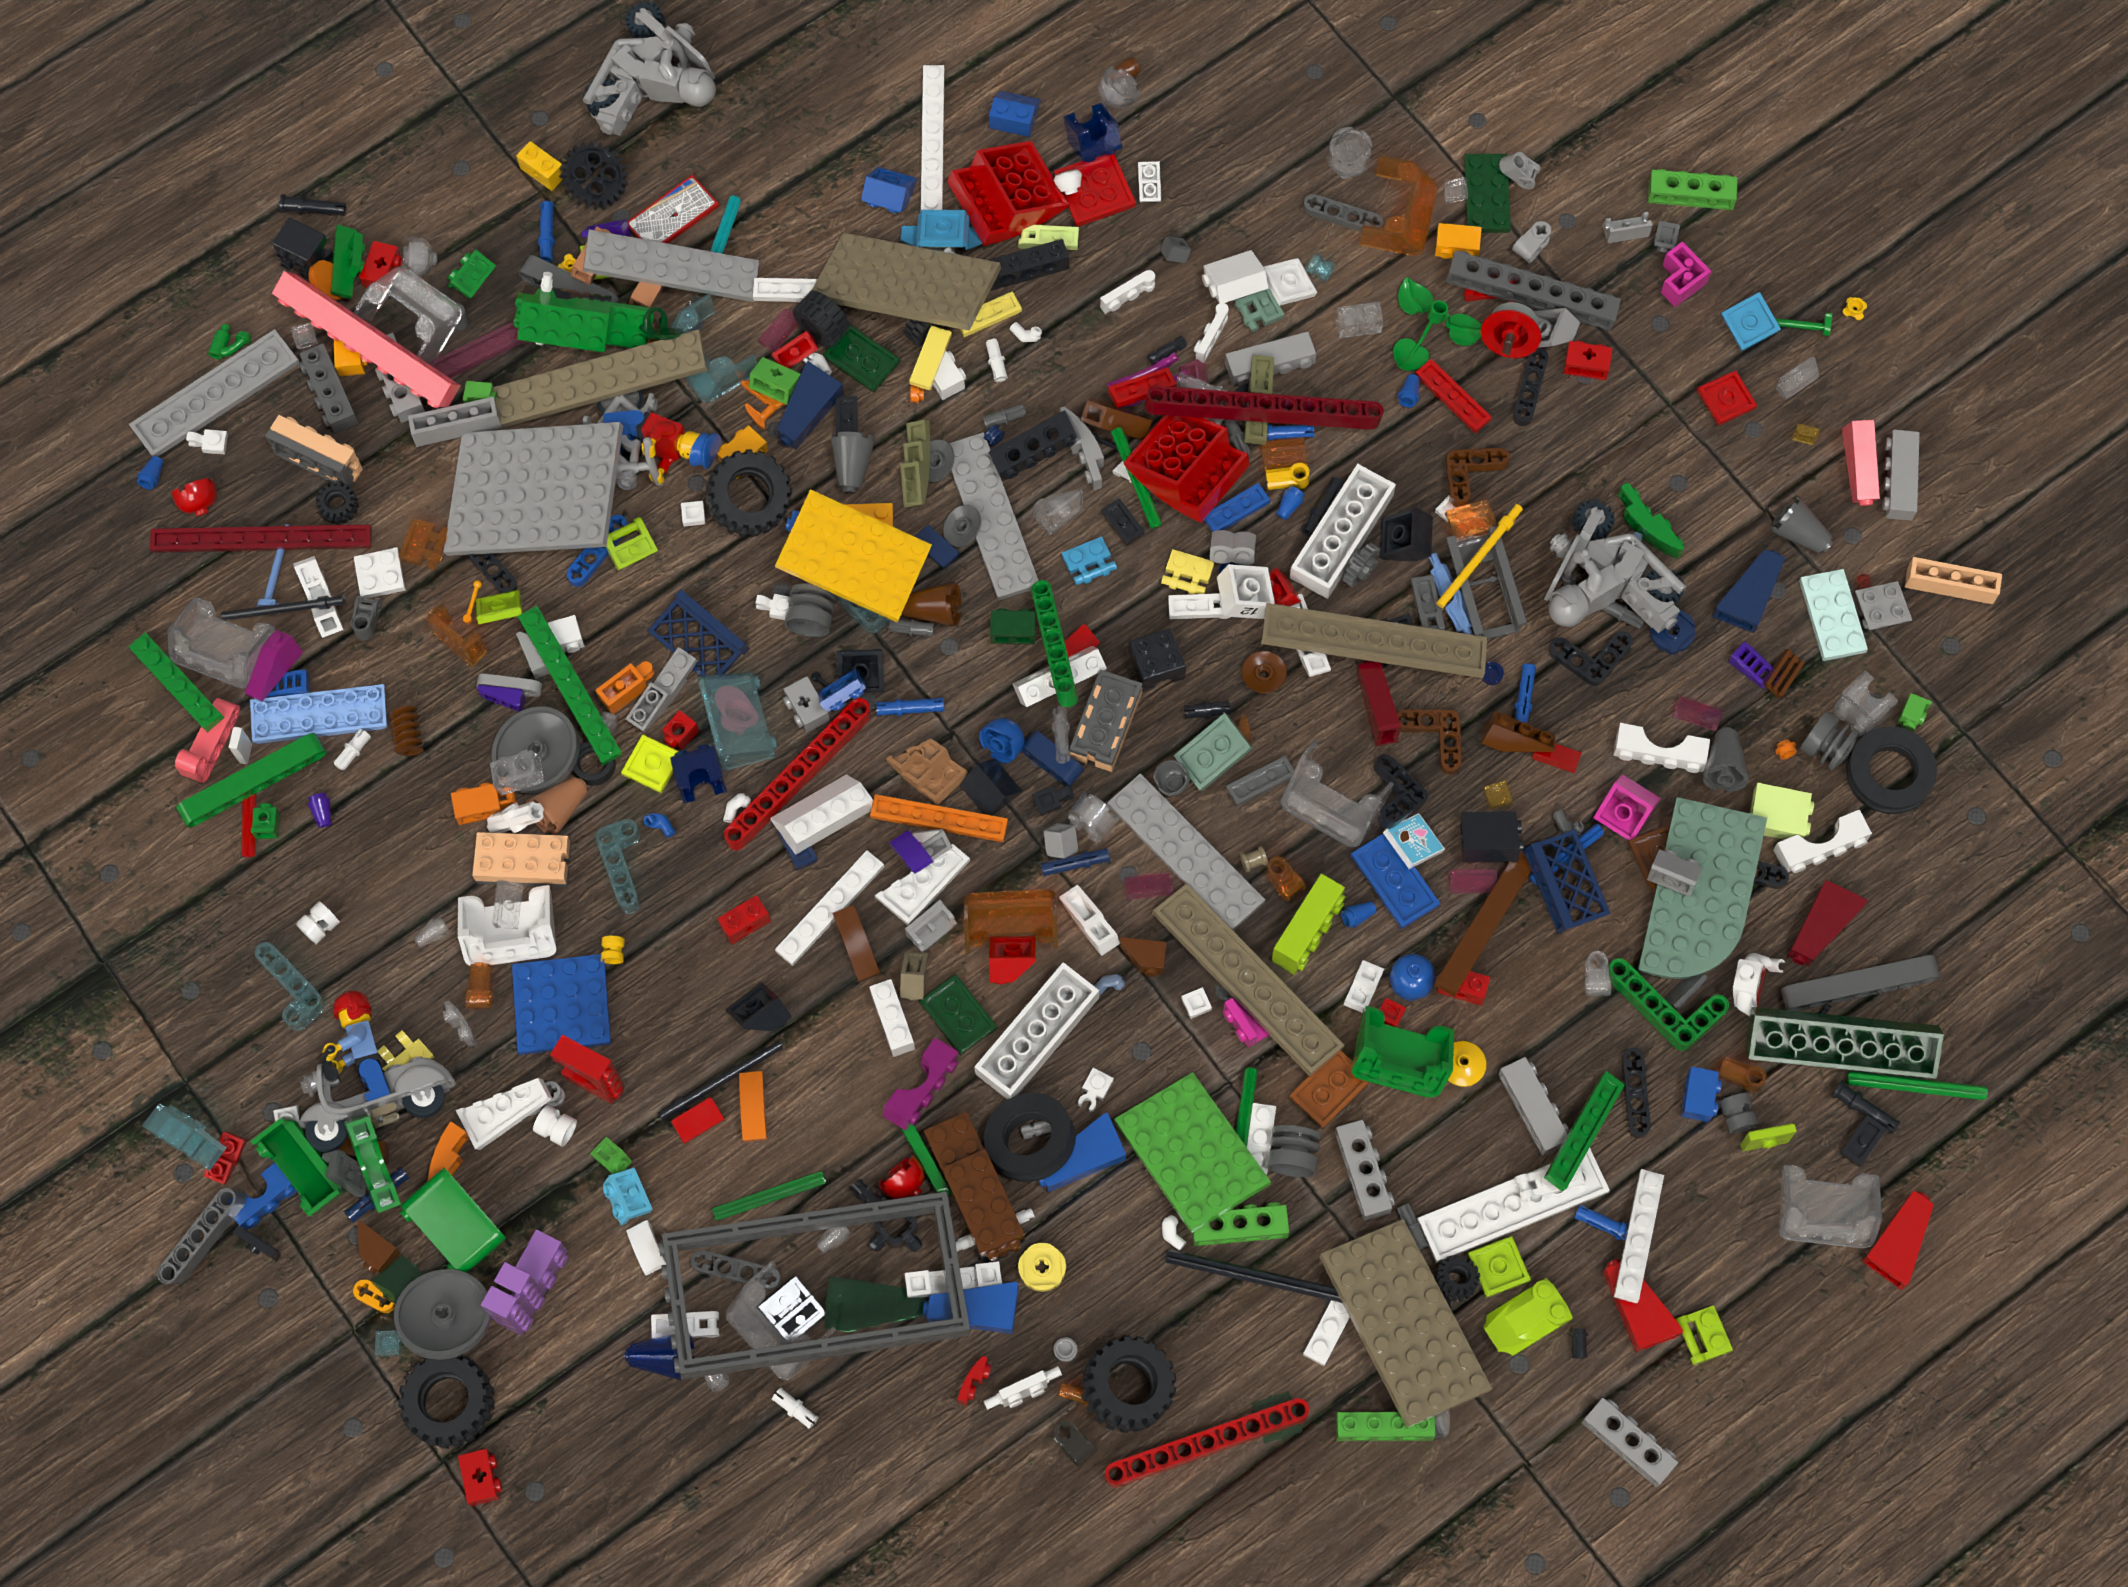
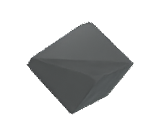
[1160,236,1191,263]

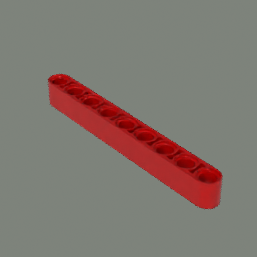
[724,698,871,850]
[1105,1398,1309,1488]

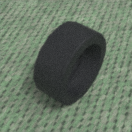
[573,741,616,786]

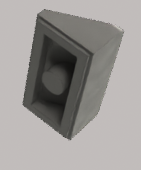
[1664,973,1707,1011]

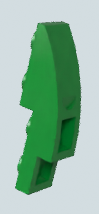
[1618,482,1684,559]

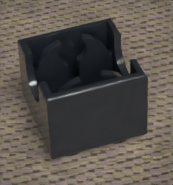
[272,217,333,280]
[1129,628,1186,692]

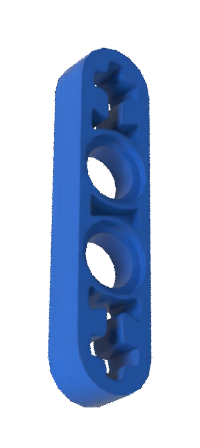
[567,515,627,587]

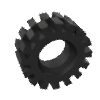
[904,319,941,347]
[316,482,359,525]
[1434,1255,1480,1302]

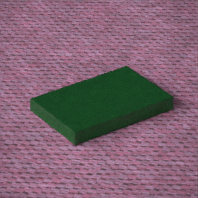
[823,325,901,393]
[919,974,998,1056]

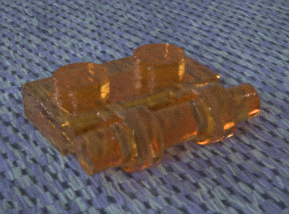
[398,518,448,570]

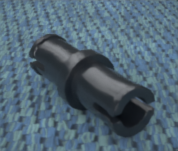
[1184,700,1231,719]

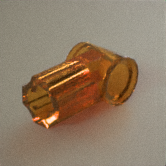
[465,962,492,1009]
[1719,1056,1767,1093]

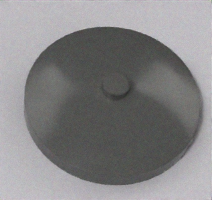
[492,707,580,794]
[394,1269,491,1360]

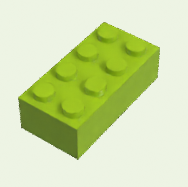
[1272,874,1346,975]

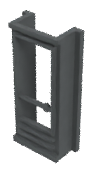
[1446,526,1527,640]

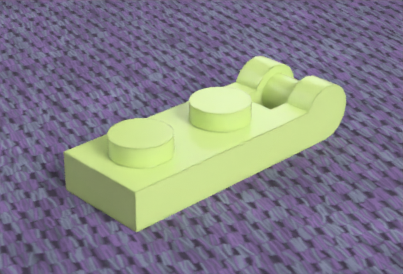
[1018,225,1079,250]

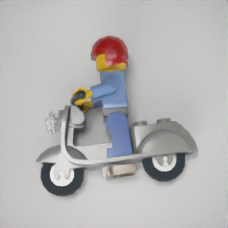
[299,991,456,1152]

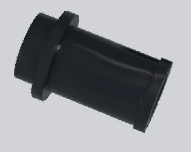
[1569,1328,1589,1359]

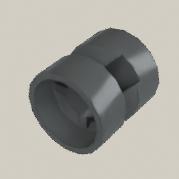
[1719,1093,1759,1134]

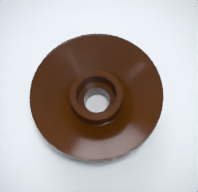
[1242,651,1287,694]

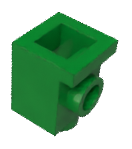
[251,803,280,839]

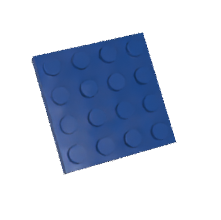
[512,954,611,1055]

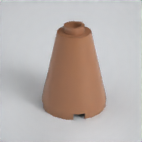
[525,777,587,835]

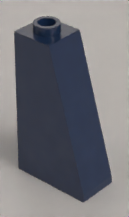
[777,361,844,450]
[1713,549,1785,633]

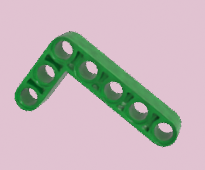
[1606,958,1729,1051]

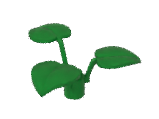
[1393,277,1482,371]

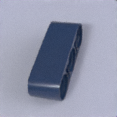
[1022,730,1084,786]

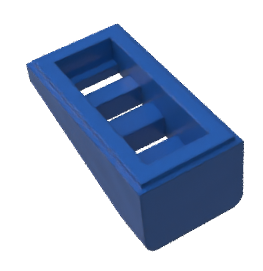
[266,670,310,698]

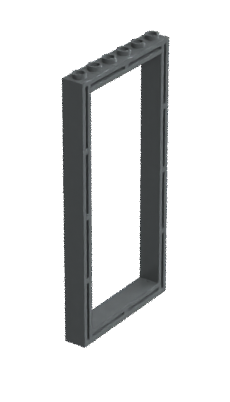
[658,1192,970,1380]

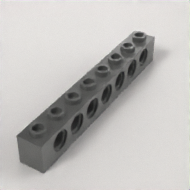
[1445,250,1621,331]

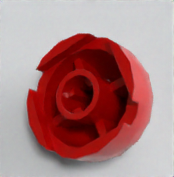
[171,478,217,517]
[878,1155,925,1199]

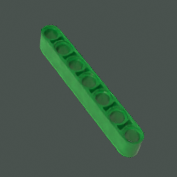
[1031,580,1078,707]
[176,733,327,828]

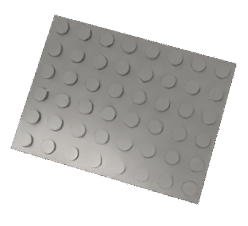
[443,422,623,556]

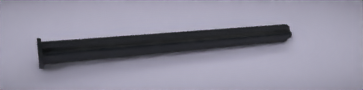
[1165,1249,1342,1303]

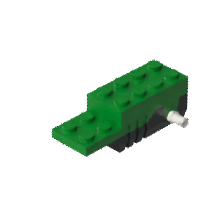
[513,272,654,352]

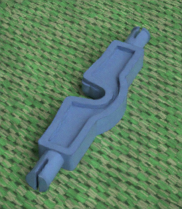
[1429,553,1473,635]

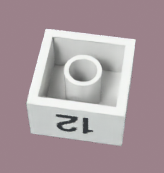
[1217,564,1275,619]

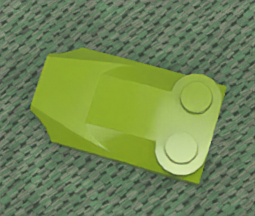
[1483,1278,1573,1357]

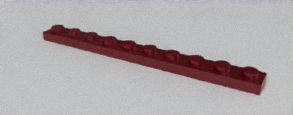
[150,524,372,552]

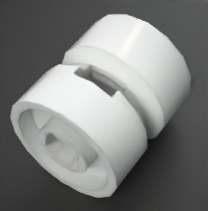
[295,901,340,945]
[533,1105,577,1147]

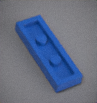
[1204,483,1270,532]

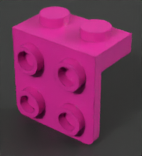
[1223,998,1269,1048]

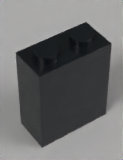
[1460,811,1523,862]

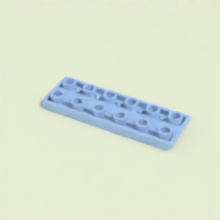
[250,684,387,744]

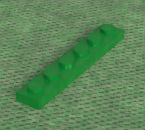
[129,632,225,733]
[1543,1071,1625,1192]

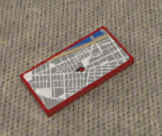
[628,175,719,244]

